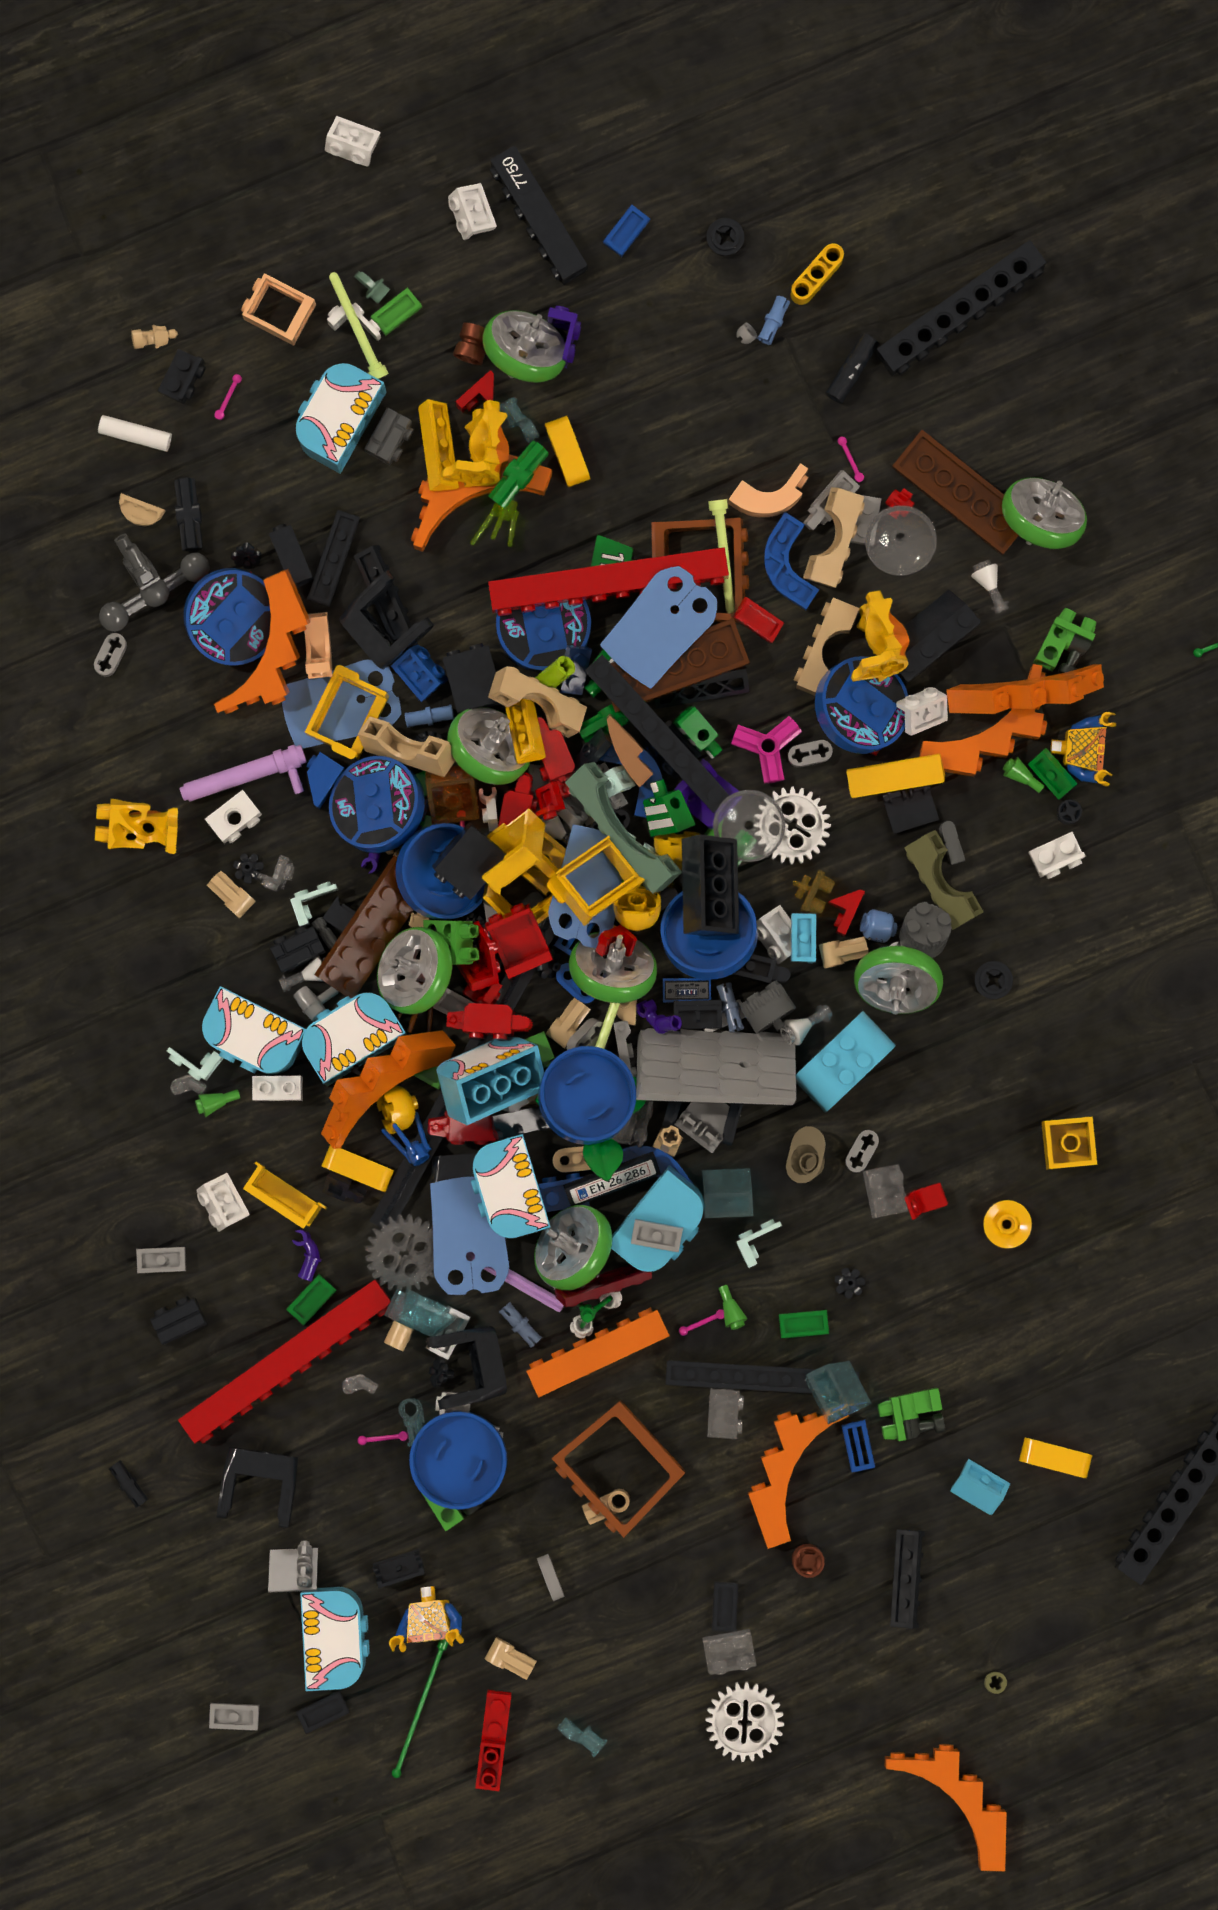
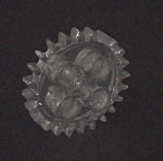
[365,1214,435,1292]

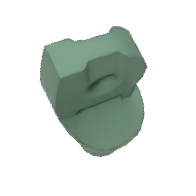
[354,271,390,303]

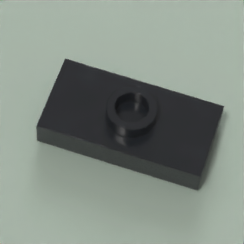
[573,727,613,771]

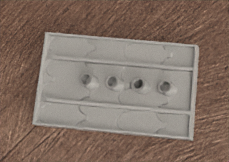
[636,1028,796,1105]

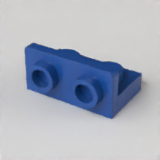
[391,645,448,702]
[538,1173,590,1212]

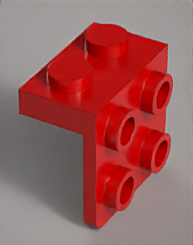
[456,921,501,991]

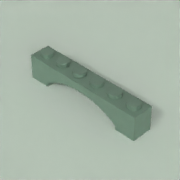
[565,762,682,893]

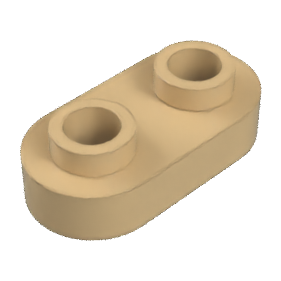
[553,1146,591,1173]

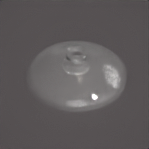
[865,505,937,575]
[713,790,785,862]

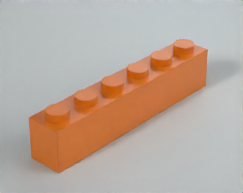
[526,1307,669,1398]

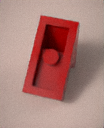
[455,370,494,413]
[828,889,865,936]

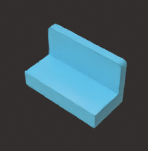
[791,913,816,963]
[950,1459,1010,1515]

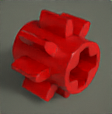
[885,488,915,518]

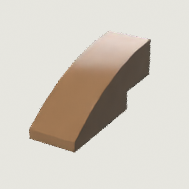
[606,714,653,787]

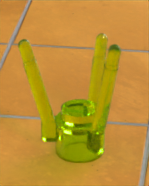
[470,500,519,547]

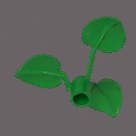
[535,1077,646,1182]

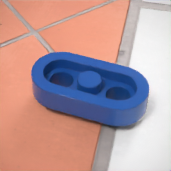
[556,963,595,1004]

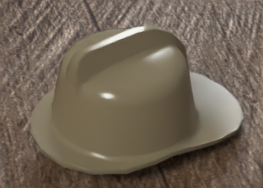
[786,1126,826,1183]

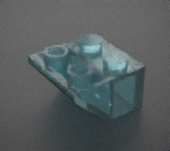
[702,1168,753,1218]
[384,1288,456,1337]
[806,1361,871,1424]

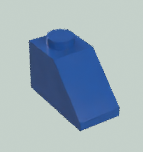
[306,752,345,810]

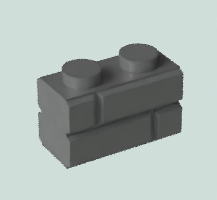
[364,408,414,465]

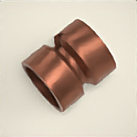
[453,323,485,365]
[792,1544,825,1578]

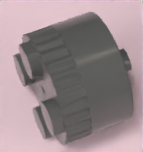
[899,902,952,958]
[739,980,796,1034]

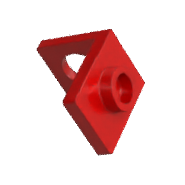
[904,1182,948,1220]

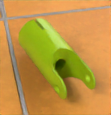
[535,656,575,688]

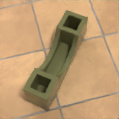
[904,830,984,930]

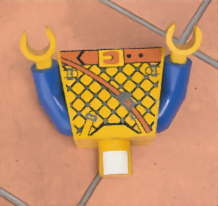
[1050,712,1116,786]
[389,1586,464,1652]

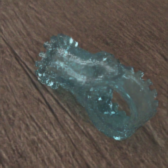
[500,397,540,443]
[399,1398,425,1446]
[557,1717,608,1757]

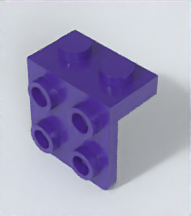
[548,306,581,368]
[674,759,742,829]

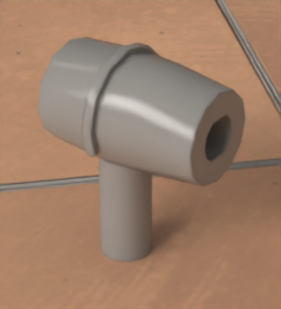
[294,986,339,1021]

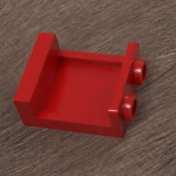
[485,903,553,979]

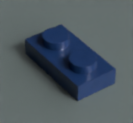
[557,645,592,695]

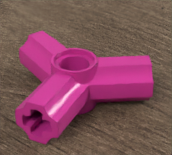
[731,716,802,784]

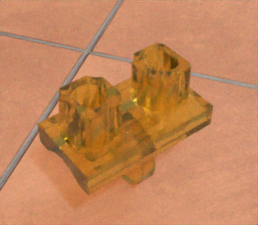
[793,870,835,915]

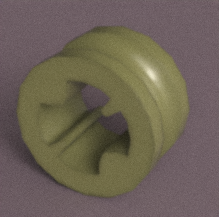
[984,1672,1007,1694]

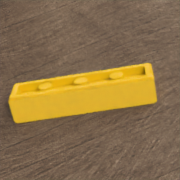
[418,399,459,491]
[505,699,546,764]
[847,754,945,798]

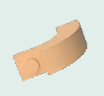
[728,463,809,518]
[304,612,332,679]

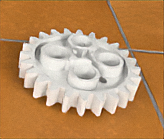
[753,787,831,865]
[705,1682,784,1762]

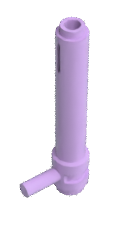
[180,744,307,802]

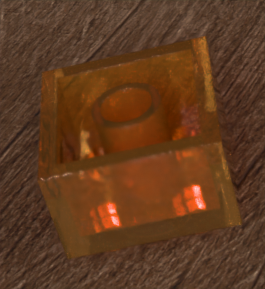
[425,765,480,825]

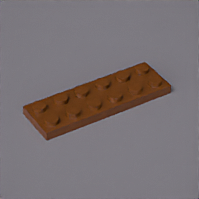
[892,430,1019,556]
[611,619,750,713]
[314,856,413,998]

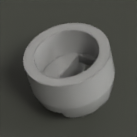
[737,323,757,344]

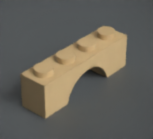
[803,487,865,588]
[794,598,859,696]
[488,666,587,738]
[358,716,455,777]

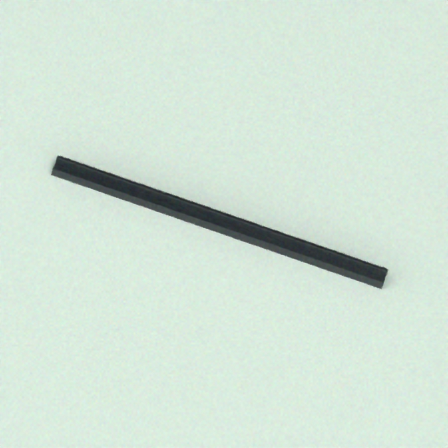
[370,893,567,1233]

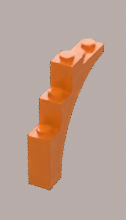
[411,454,552,552]
[214,569,311,714]
[919,664,1047,777]
[947,664,1104,714]
[321,1030,456,1149]
[748,1404,849,1549]
[884,1744,1007,1871]

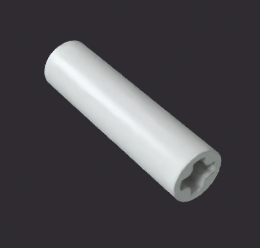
[98,415,172,452]

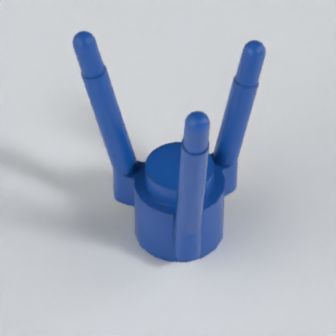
[381,1112,431,1166]

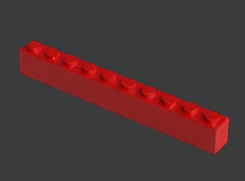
[488,547,729,616]
[178,1279,393,1444]

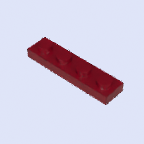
[555,1264,652,1307]

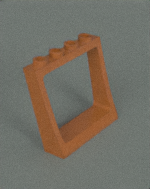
[651,518,749,623]
[552,1400,686,1538]

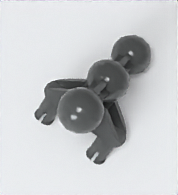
[99,534,210,632]

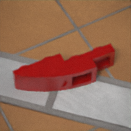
[475,1690,512,1791]

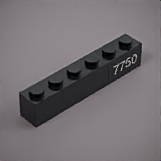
[489,145,588,285]

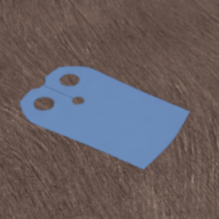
[600,566,717,689]
[282,659,401,749]
[548,824,622,948]
[430,1177,509,1295]

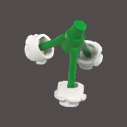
[554,1288,622,1338]

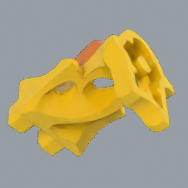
[441,400,509,487]
[851,591,910,682]
[95,799,178,854]

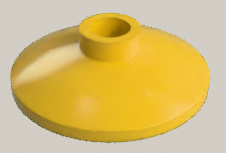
[983,1200,1032,1248]

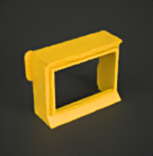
[305,665,389,760]
[482,809,545,895]
[546,836,645,926]
[483,852,559,924]
[243,1162,327,1229]

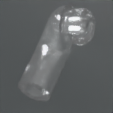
[170,1075,207,1095]
[342,1374,379,1395]

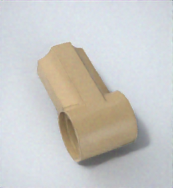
[207,871,256,919]
[819,936,868,968]
[545,998,590,1048]
[653,1126,683,1156]
[384,1320,414,1351]
[582,1489,630,1525]
[484,1637,537,1680]

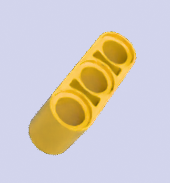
[791,243,844,305]
[545,416,590,487]
[321,1145,394,1192]
[1019,1437,1092,1479]

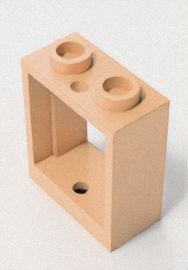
[241,273,316,346]

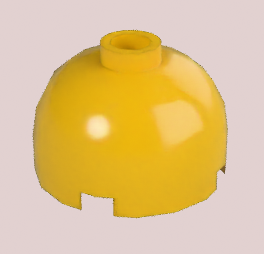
[654,831,699,870]
[613,886,661,931]
[376,1086,418,1134]

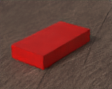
[732,597,784,643]

